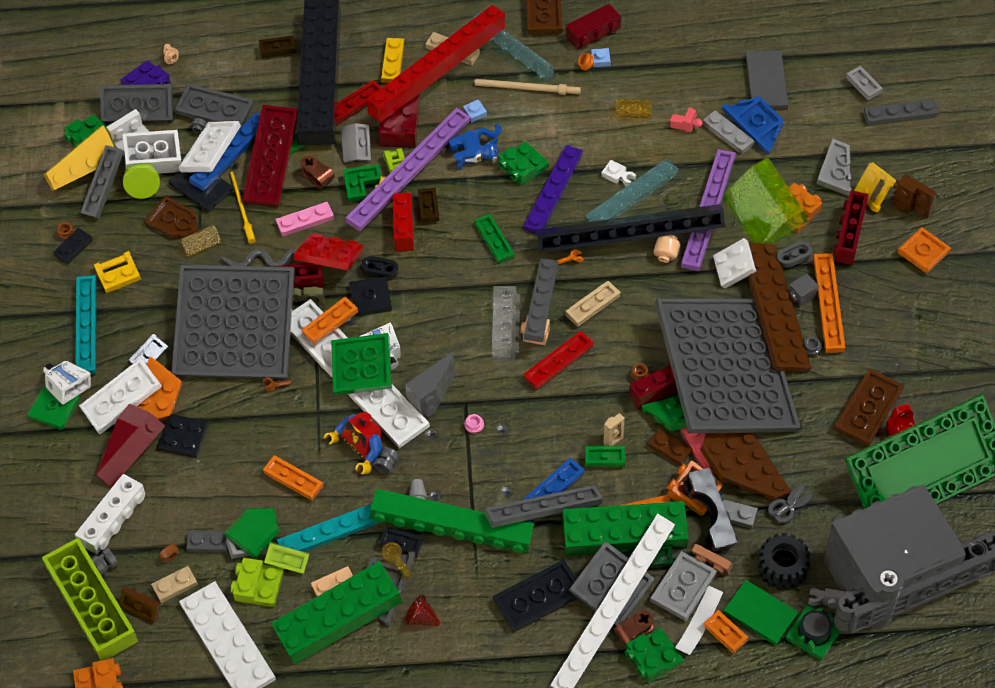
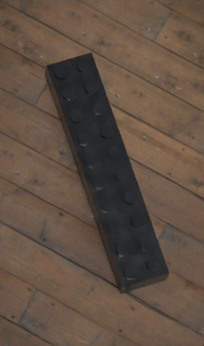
[297,0,341,145]

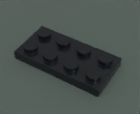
[493,559,578,632]

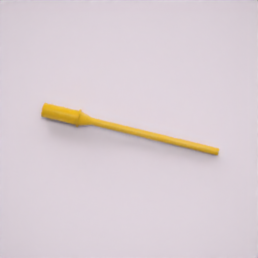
[230,172,256,244]

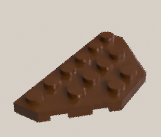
[700,433,792,502]

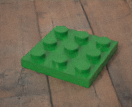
[331,333,392,395]

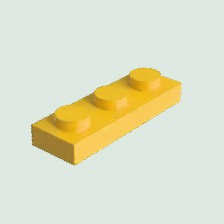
[381,38,404,83]

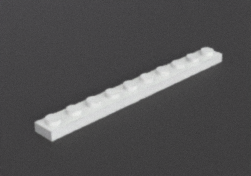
[550,514,675,688]

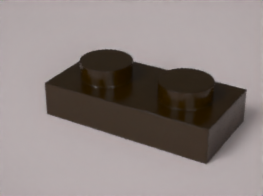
[259,35,296,58]
[417,187,439,223]

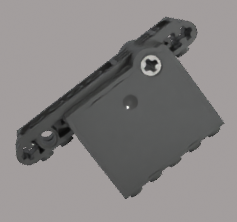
[823,484,995,634]

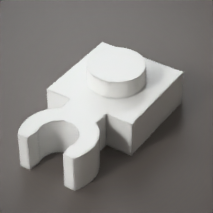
[601,160,636,187]

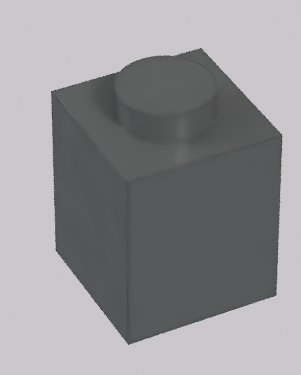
[788,274,819,307]

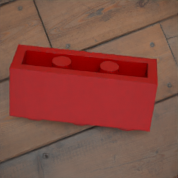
[393,193,414,251]

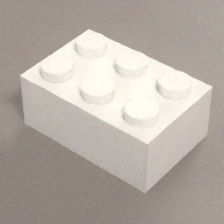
[122,130,181,174]

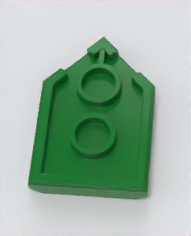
[224,507,279,559]

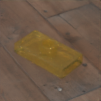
[180,225,222,257]

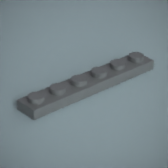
[524,258,559,342]
[484,485,603,528]

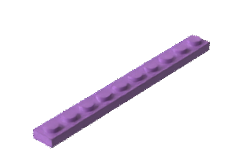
[345,108,471,231]

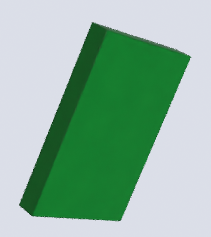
[723,580,799,646]

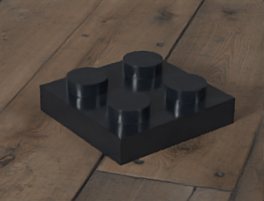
[158,414,209,458]

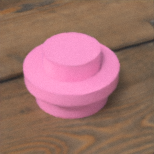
[464,414,484,433]

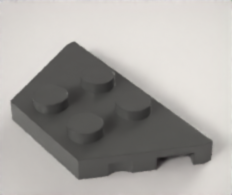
[367,552,416,626]

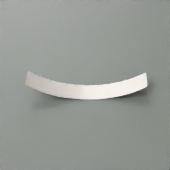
[675,586,723,655]

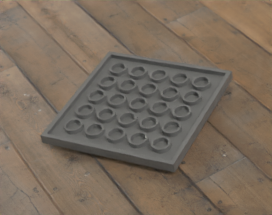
[172,265,295,379]

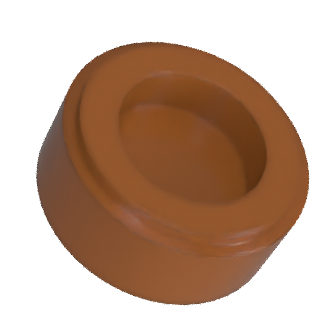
[159,544,179,563]

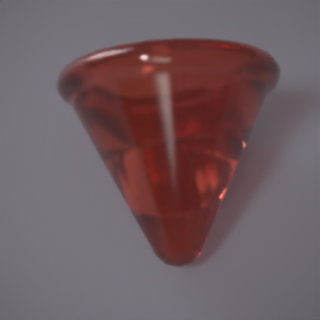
[405,594,441,626]

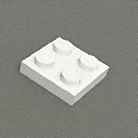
[713,238,756,288]

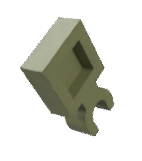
[293,287,325,305]

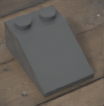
[405,352,455,418]

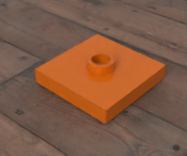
[897,227,951,274]

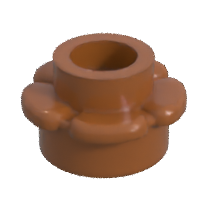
[57,222,75,240]
[630,363,650,380]

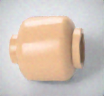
[654,235,680,263]

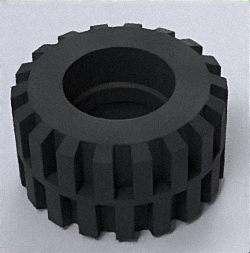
[757,533,811,590]

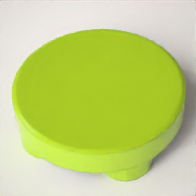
[123,164,160,199]

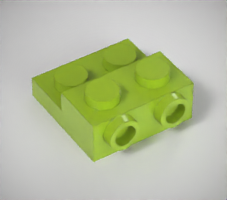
[231,558,284,608]

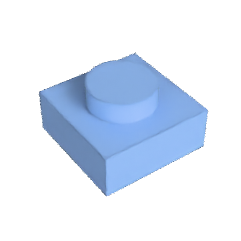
[591,48,611,67]
[463,99,487,123]

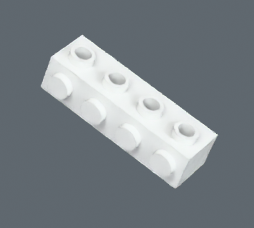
[75,474,145,555]

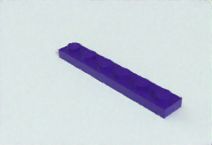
[523,145,583,234]

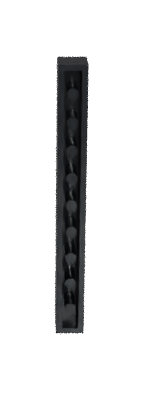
[536,204,725,253]

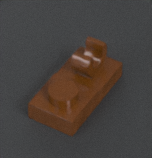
[119,587,161,623]

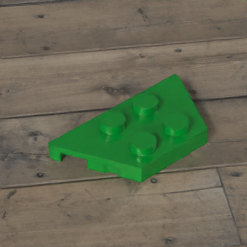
[642,396,687,431]

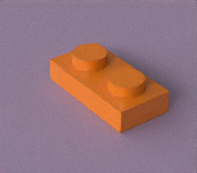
[703,610,748,654]

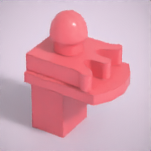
[670,107,703,132]

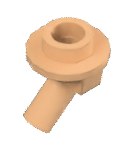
[163,44,179,64]

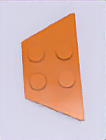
[136,357,182,421]

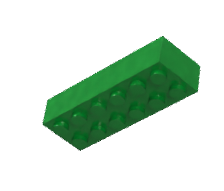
[562,501,689,556]
[271,561,403,665]

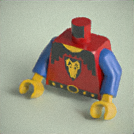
[324,412,382,474]

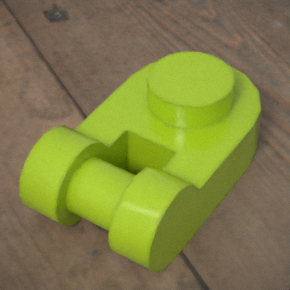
[383,148,405,173]

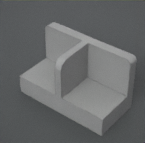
[341,123,371,163]

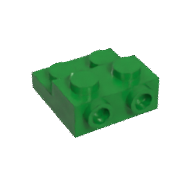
[63,114,107,148]
[498,141,549,186]
[625,627,684,683]

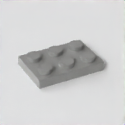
[650,551,717,621]

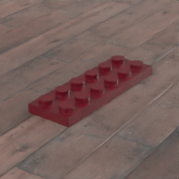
[242,105,298,207]

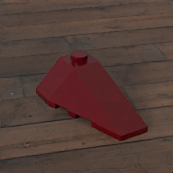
[95,404,165,488]

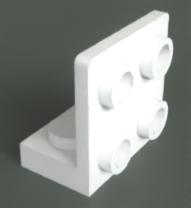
[106,109,149,156]

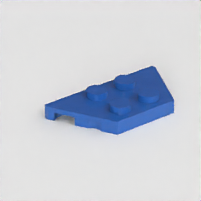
[722,97,784,155]

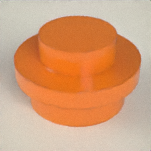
[578,53,594,71]

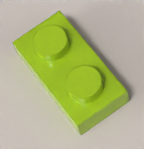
[264,542,309,574]

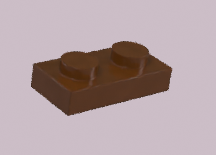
[648,429,692,466]

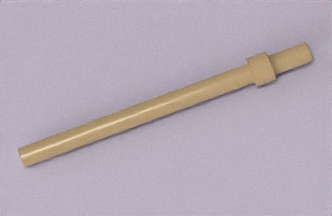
[475,79,581,95]

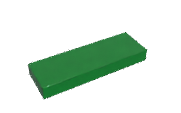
[474,214,515,264]

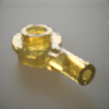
[382,542,412,579]

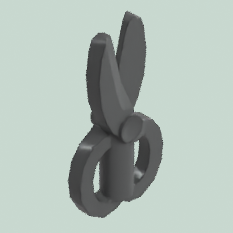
[768,485,812,524]

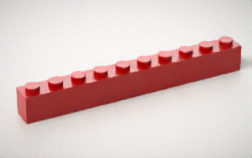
[367,5,505,123]

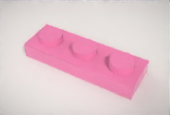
[276,202,334,237]

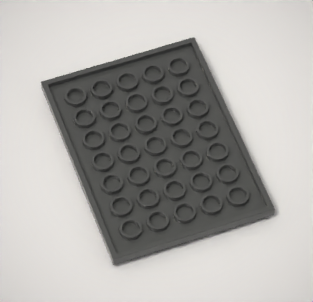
[655,298,801,433]

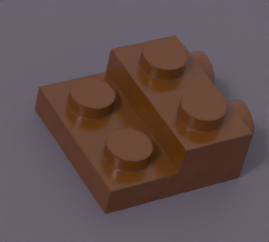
[891,174,937,219]

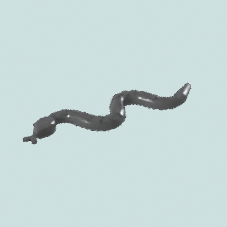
[221,248,297,267]

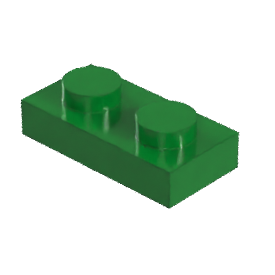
[585,446,625,467]

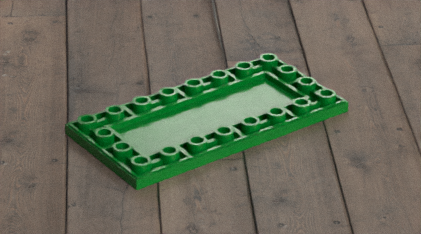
[844,394,995,509]

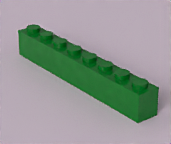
[370,489,534,554]

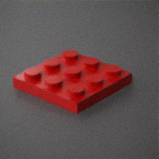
[294,233,364,270]

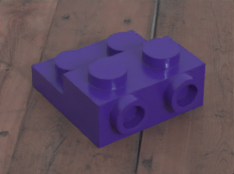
[120,60,171,85]

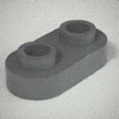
[777,241,812,268]

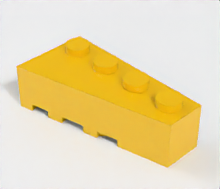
[44,125,114,190]

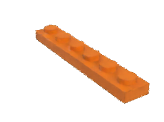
[813,254,845,353]

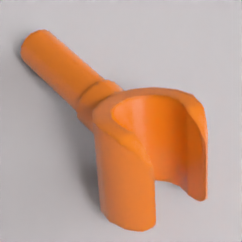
[556,249,584,264]

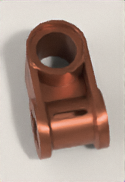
[301,156,335,189]
[614,610,654,647]

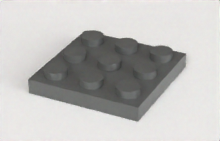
[568,541,655,627]

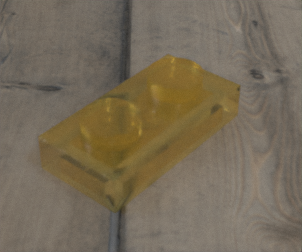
[615,98,652,119]

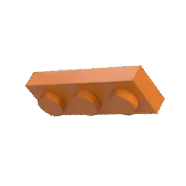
[302,297,358,345]
[263,455,324,501]

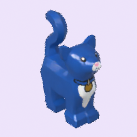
[448,124,502,170]

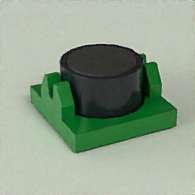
[785,605,841,661]

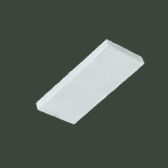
[179,121,241,172]
[79,358,162,434]

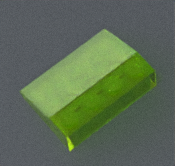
[724,157,807,244]

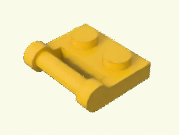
[854,163,896,212]
[94,251,141,293]

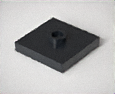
[349,277,392,316]

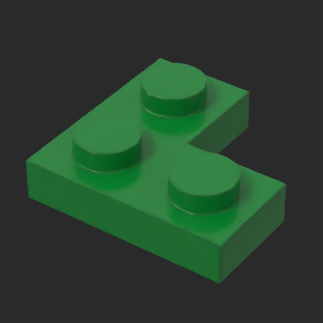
[343,164,381,202]

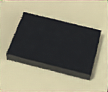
[169,171,233,212]

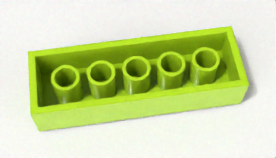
[42,538,138,661]

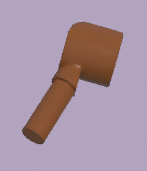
[263,377,291,393]

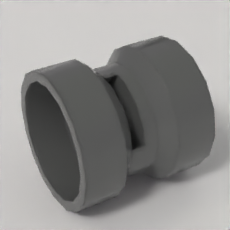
[373,447,400,475]
[91,548,119,576]

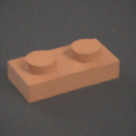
[692,544,733,575]

